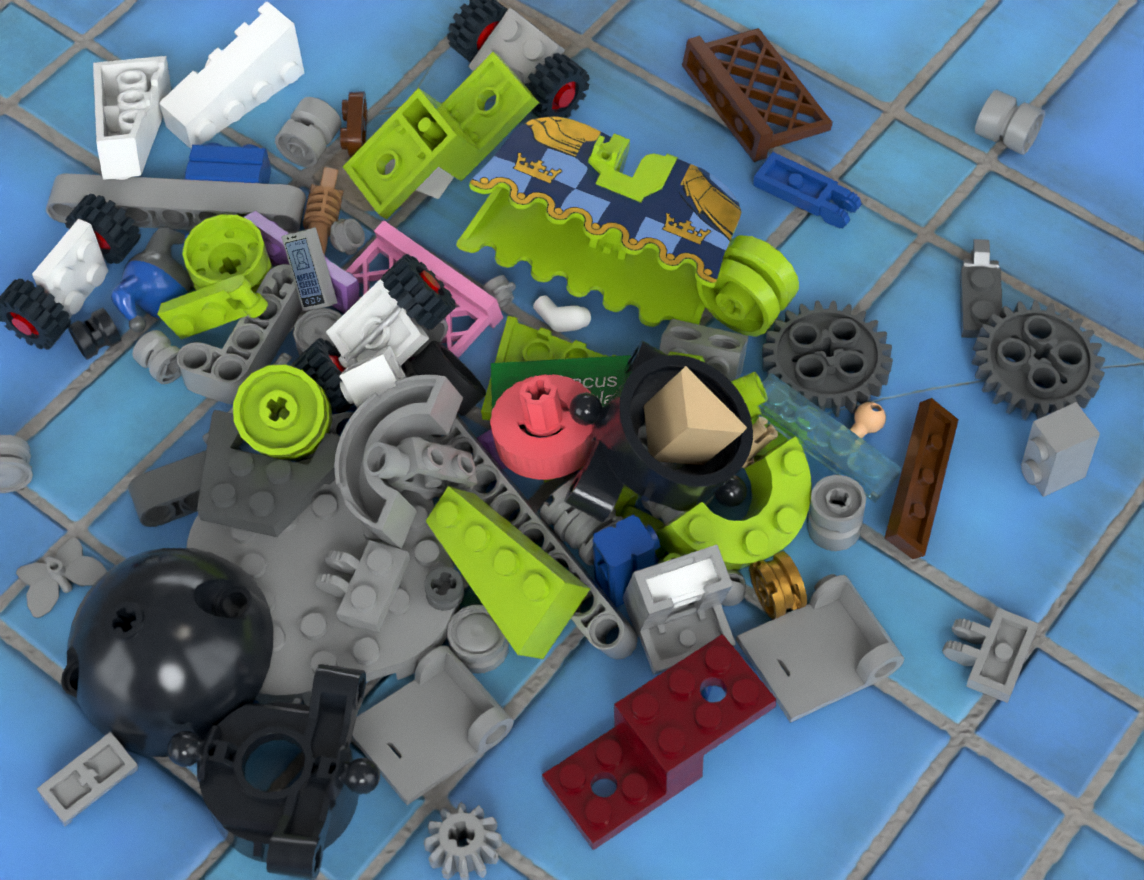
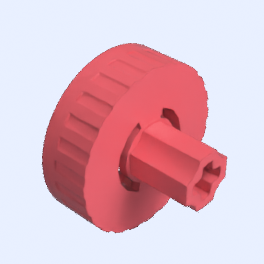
[490,374,596,480]

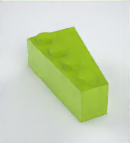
[426,486,590,659]

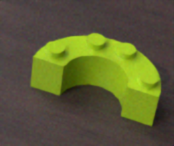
[655,436,812,570]

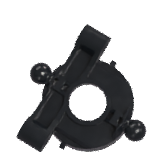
[564,341,753,523]
[167,664,380,880]

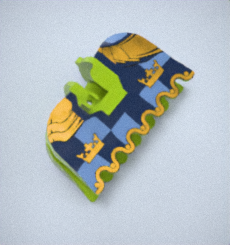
[456,116,742,327]

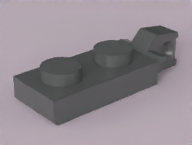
[960,239,1002,338]

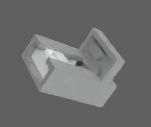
[623,545,736,675]

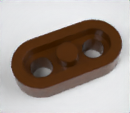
[340,91,367,157]

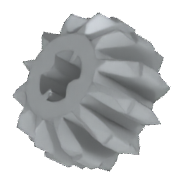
[424,802,502,880]

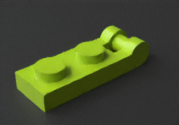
[157,274,268,340]

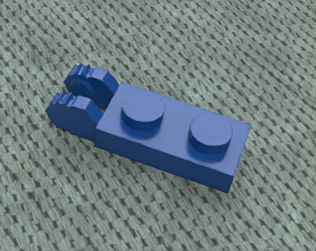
[753,152,862,229]

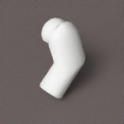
[533,295,591,332]

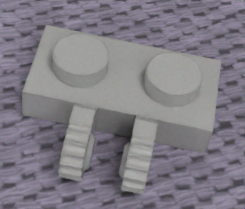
[315,540,410,633]
[942,608,1039,703]

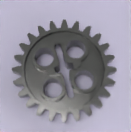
[972,300,1105,420]
[762,301,893,417]

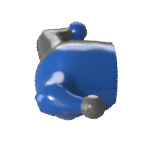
[111,227,192,332]

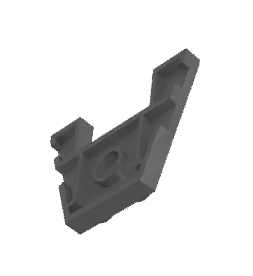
[197,410,340,537]

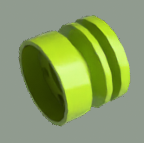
[182,214,273,293]

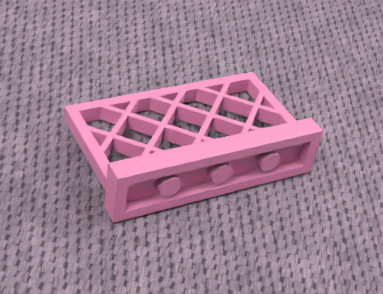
[346,220,503,359]

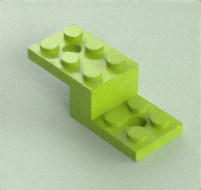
[343,51,539,219]

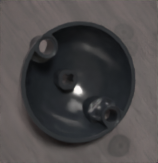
[61,548,273,757]

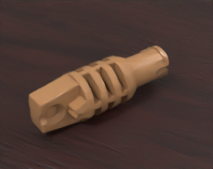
[303,167,343,256]

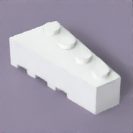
[159,1,305,149]
[93,56,171,180]

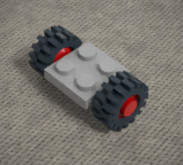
[447,0,590,118]

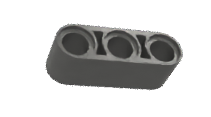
[128,447,242,527]

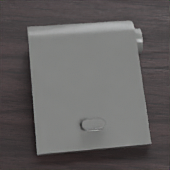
[736,574,904,723]
[351,645,514,805]

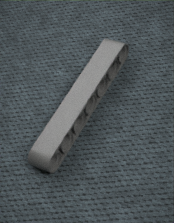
[46,173,306,234]

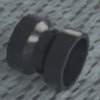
[67,308,122,360]

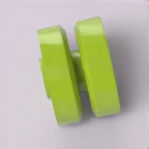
[697,235,799,337]
[233,364,332,461]

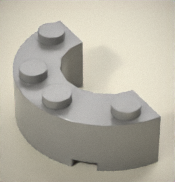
[334,375,463,549]

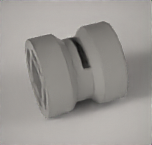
[132,330,181,384]

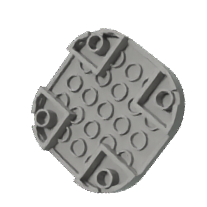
[186,458,460,707]

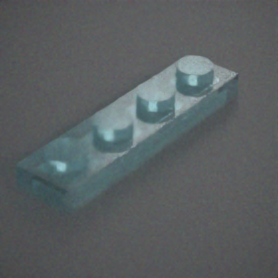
[758,373,902,503]

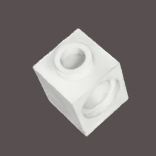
[340,346,407,409]

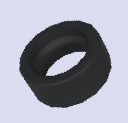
[411,341,486,416]

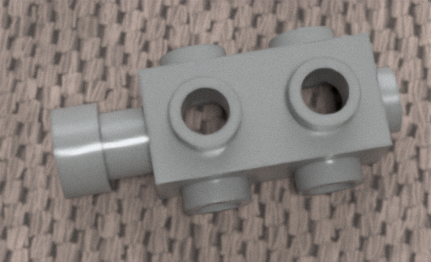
[364,437,477,500]

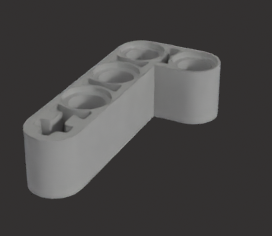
[176,264,302,405]

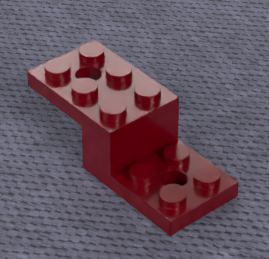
[542,634,777,850]

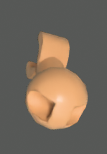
[831,402,886,461]

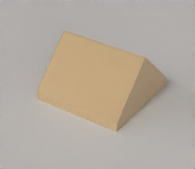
[644,366,747,465]

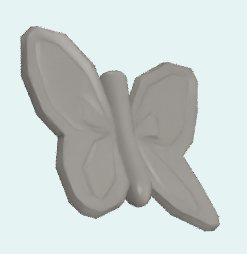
[16,538,107,618]

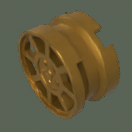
[749,551,807,619]

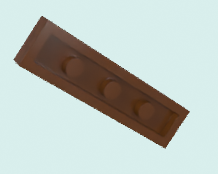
[885,398,959,559]

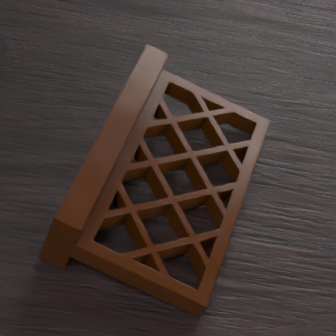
[682,28,833,162]

